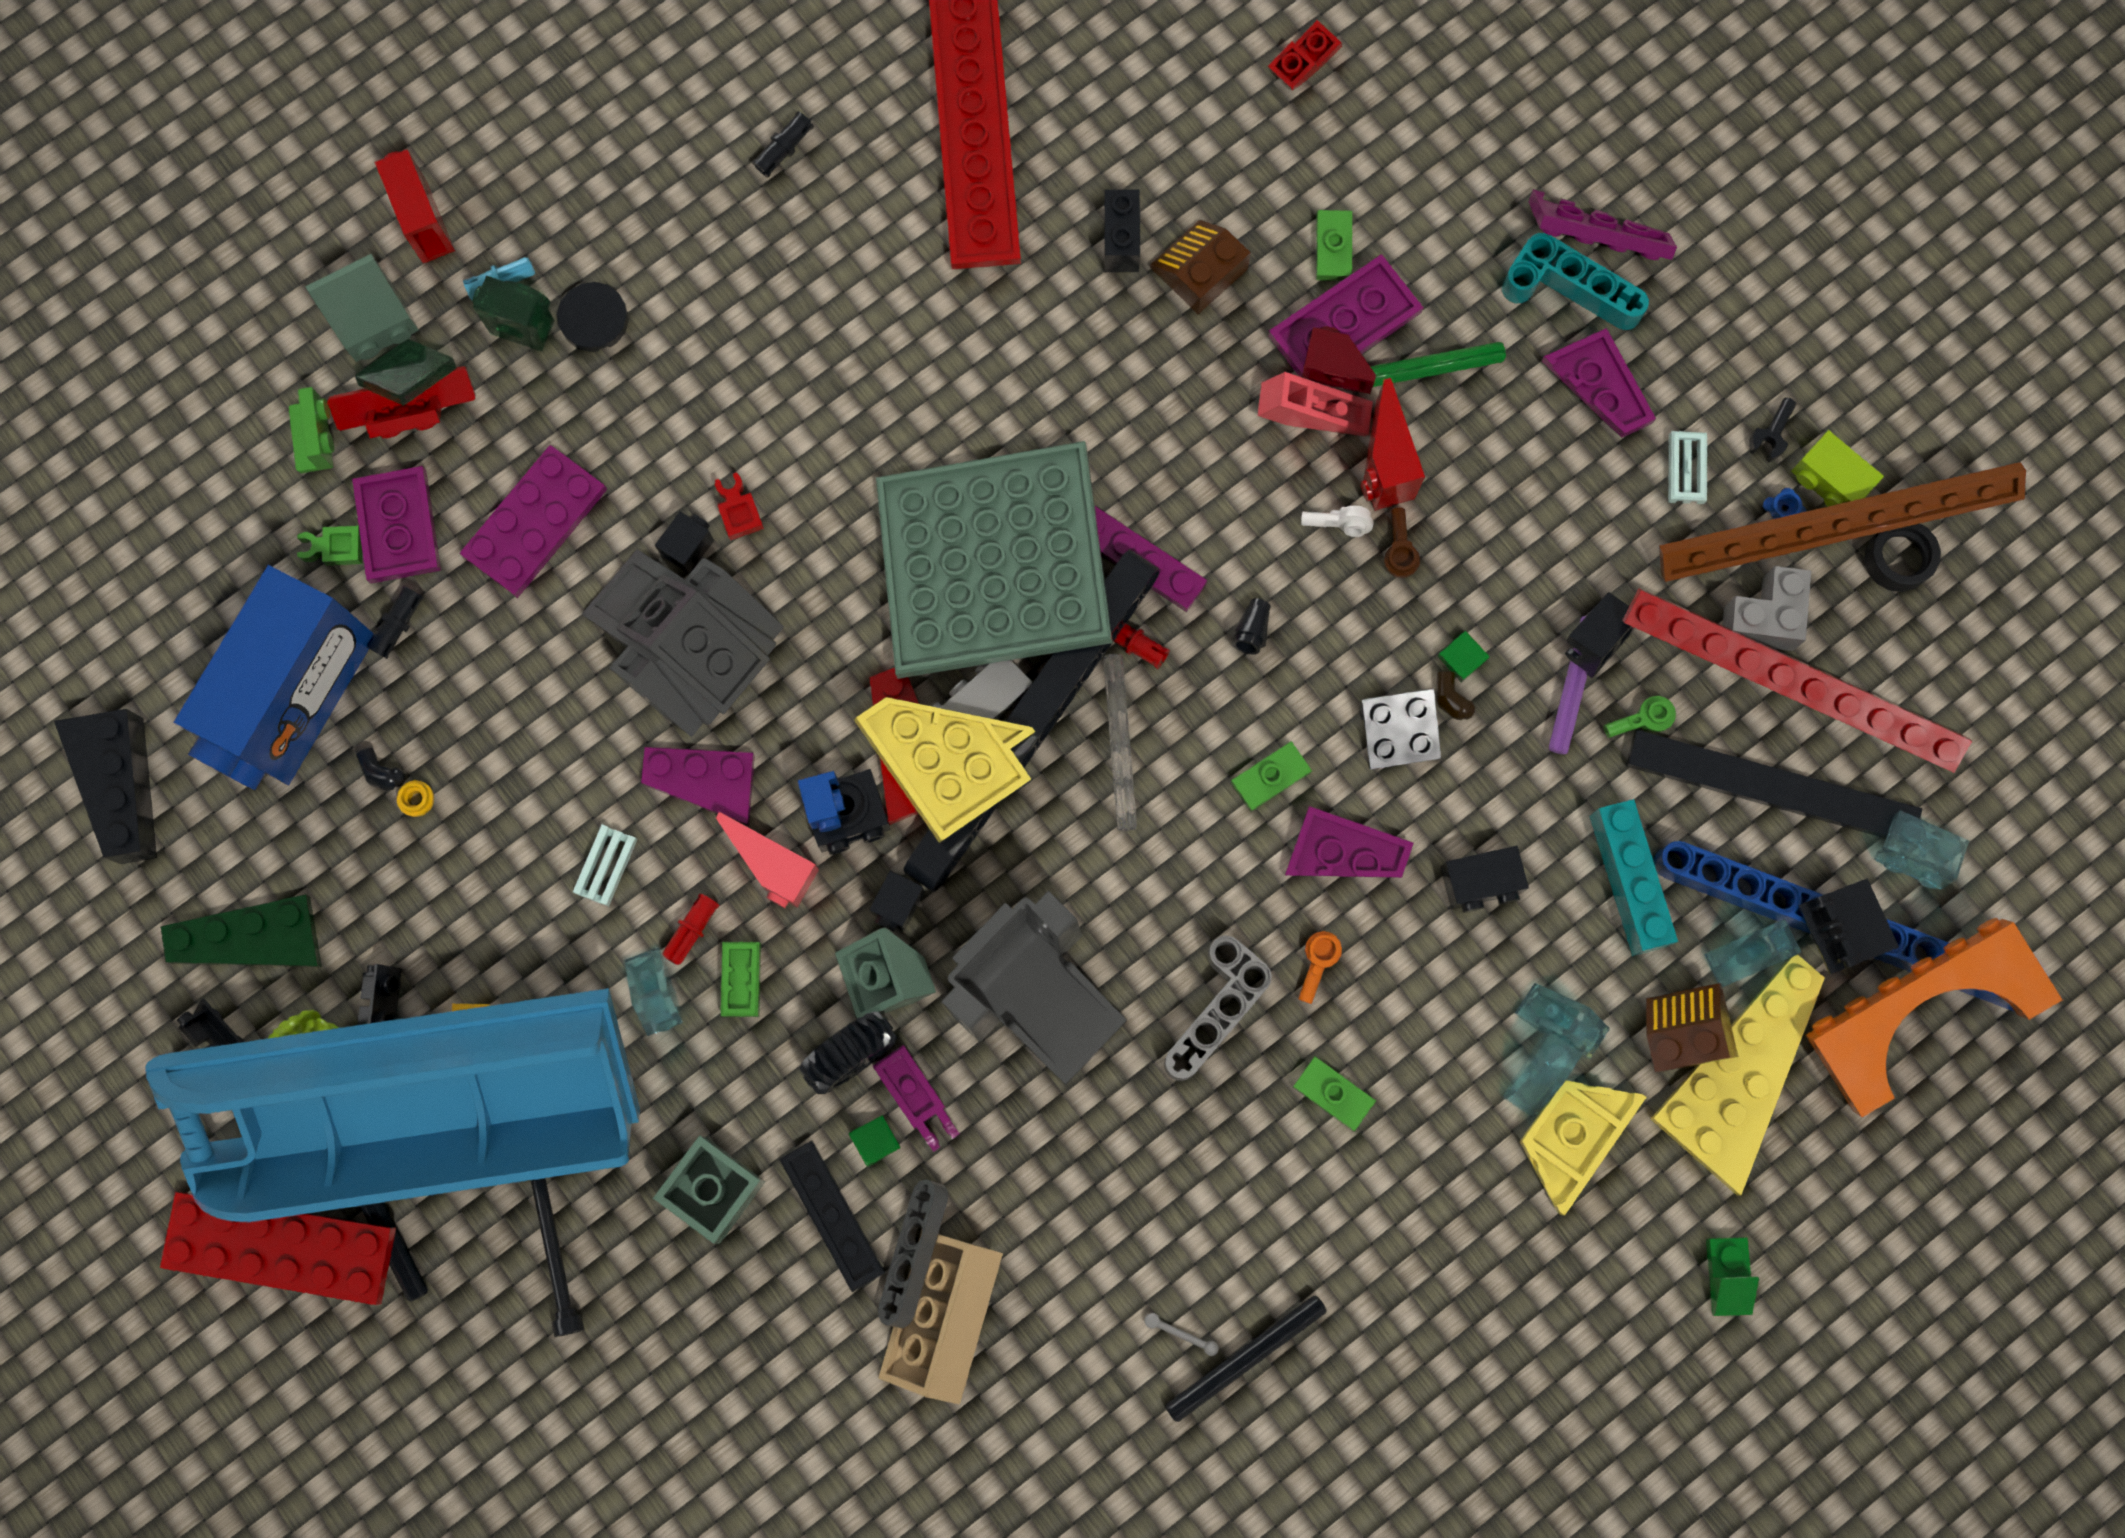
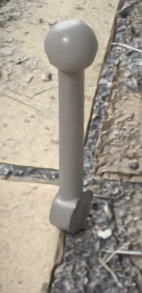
[1145,1313,1219,1356]

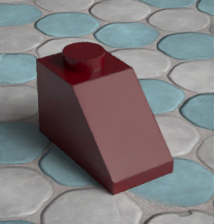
[1302,326,1376,394]

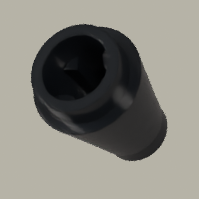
[1231,598,1271,655]

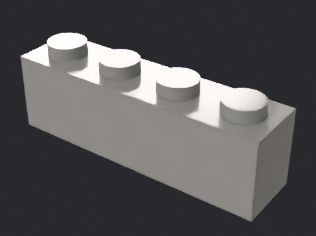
[932,660,1032,720]

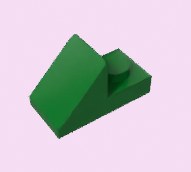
[1706,1237,1759,1316]

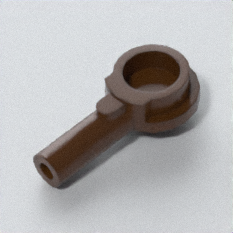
[1384,508,1420,578]

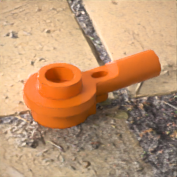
[1298,931,1342,1004]

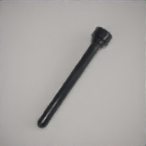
[530,1178,585,1338]

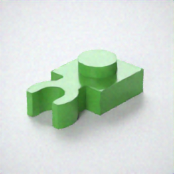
[297,526,362,566]

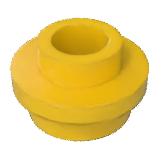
[397,780,434,817]

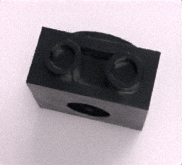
[812,769,891,855]

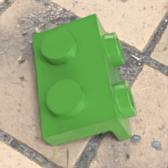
[289,387,334,473]

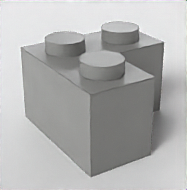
[1722,566,1811,651]

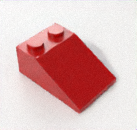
[1361,378,1425,511]

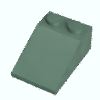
[305,254,419,362]

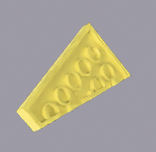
[1651,953,1825,1196]

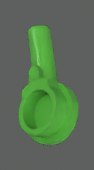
[1603,696,1676,738]

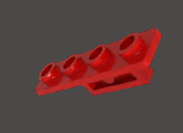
[327,366,476,439]

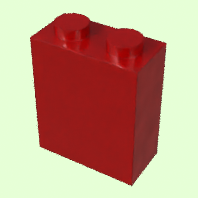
[374,149,455,264]

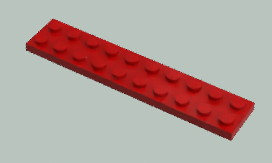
[929,0,1021,270]

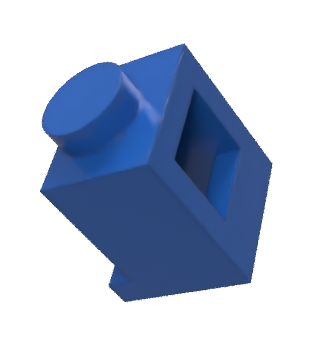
[798,771,845,832]

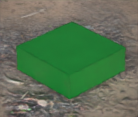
[1437,631,1490,683]

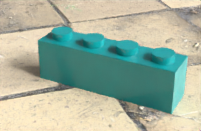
[1589,799,1678,956]

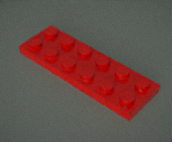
[160,1192,396,1305]

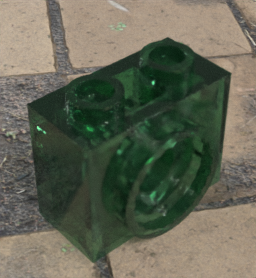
[473,276,555,352]

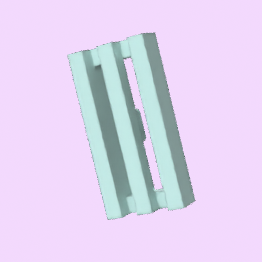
[1668,431,1707,504]
[573,825,638,907]

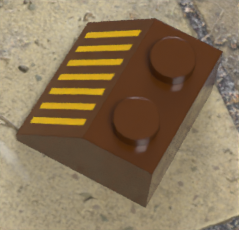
[1150,220,1251,314]
[1646,983,1739,1072]

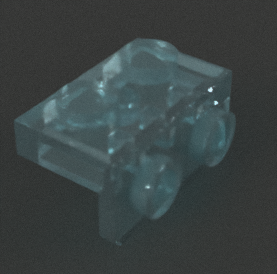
[1874,810,1969,889]

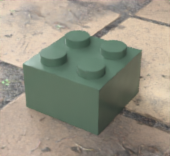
[653,1135,766,1244]

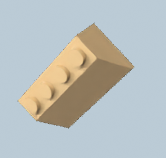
[878,1230,1003,1404]

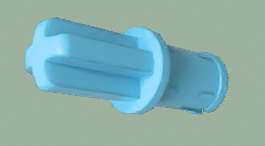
[463,258,535,302]

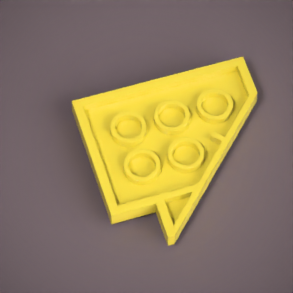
[854,697,1035,843]

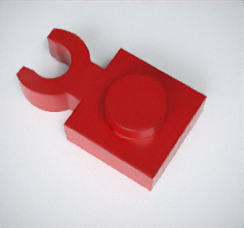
[715,472,764,541]

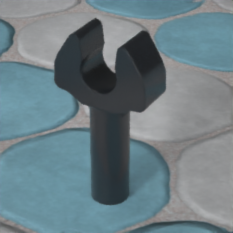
[1749,398,1797,463]

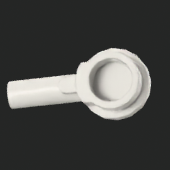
[1301,505,1374,537]

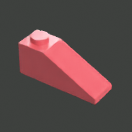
[1257,372,1373,436]
[716,812,819,908]

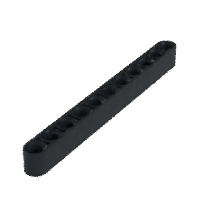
[903,549,1161,892]

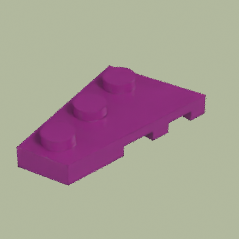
[1541,328,1656,438]
[641,747,755,827]
[1285,806,1414,878]

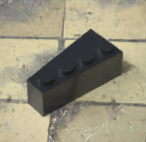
[54,709,157,864]

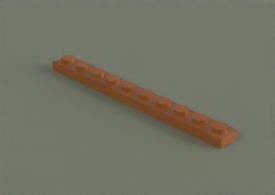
[1659,462,2026,582]

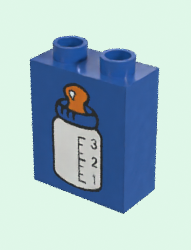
[173,565,375,791]

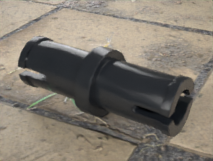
[752,111,814,178]
[366,586,424,659]

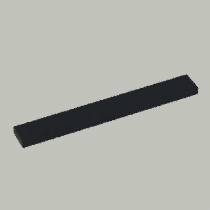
[1626,730,1923,845]

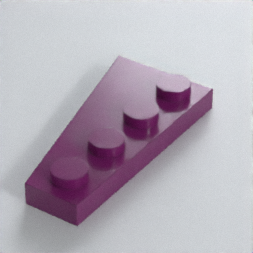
[1528,189,1677,260]

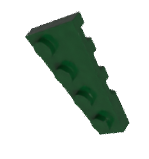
[160,894,322,967]

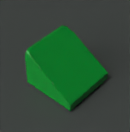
[848,1115,901,1167]

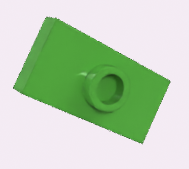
[1316,210,1352,281]
[1231,741,1312,812]
[721,942,761,1017]
[1293,1057,1376,1132]

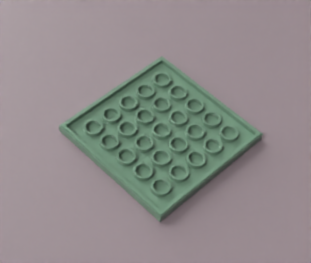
[876,441,1113,679]

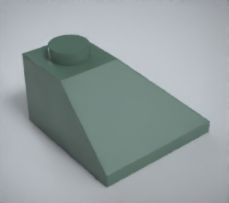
[835,928,936,1019]

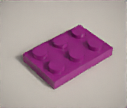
[352,466,441,584]

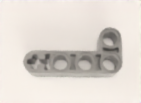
[1164,936,1272,1081]

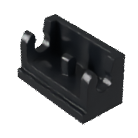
[1565,592,1635,678]

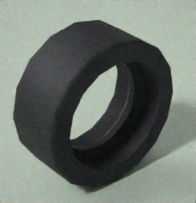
[1864,524,1941,592]

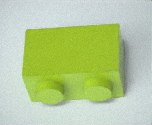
[1791,430,1884,507]

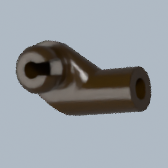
[1437,671,1475,720]

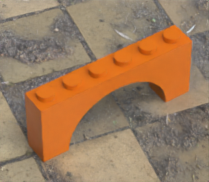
[1806,918,2062,1117]

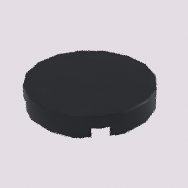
[557,282,629,352]

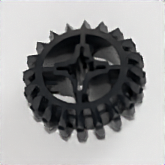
[800,1012,897,1094]

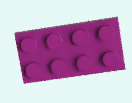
[1268,254,1424,377]
[459,445,608,599]

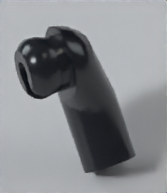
[356,748,405,791]

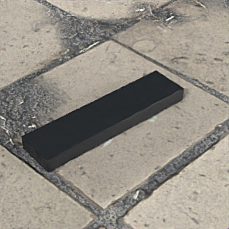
[779,1140,886,1292]

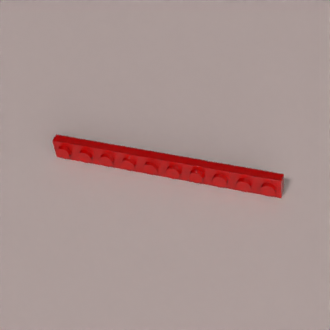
[1622,588,1972,773]

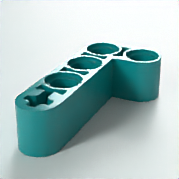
[1502,233,1649,330]

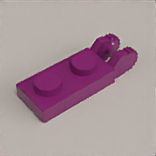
[872,1045,960,1152]

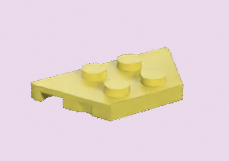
[1520,1080,1647,1216]

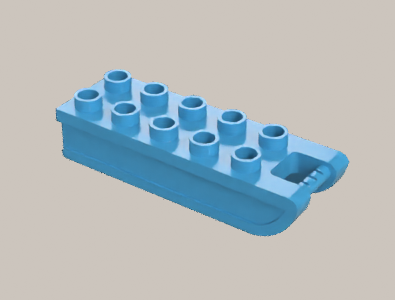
[145,988,640,1222]

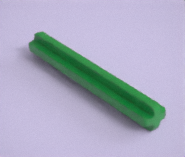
[1370,342,1506,387]

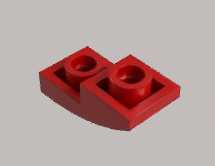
[1268,20,1342,91]

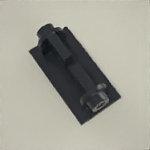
[357,964,402,1025]
[177,998,245,1048]

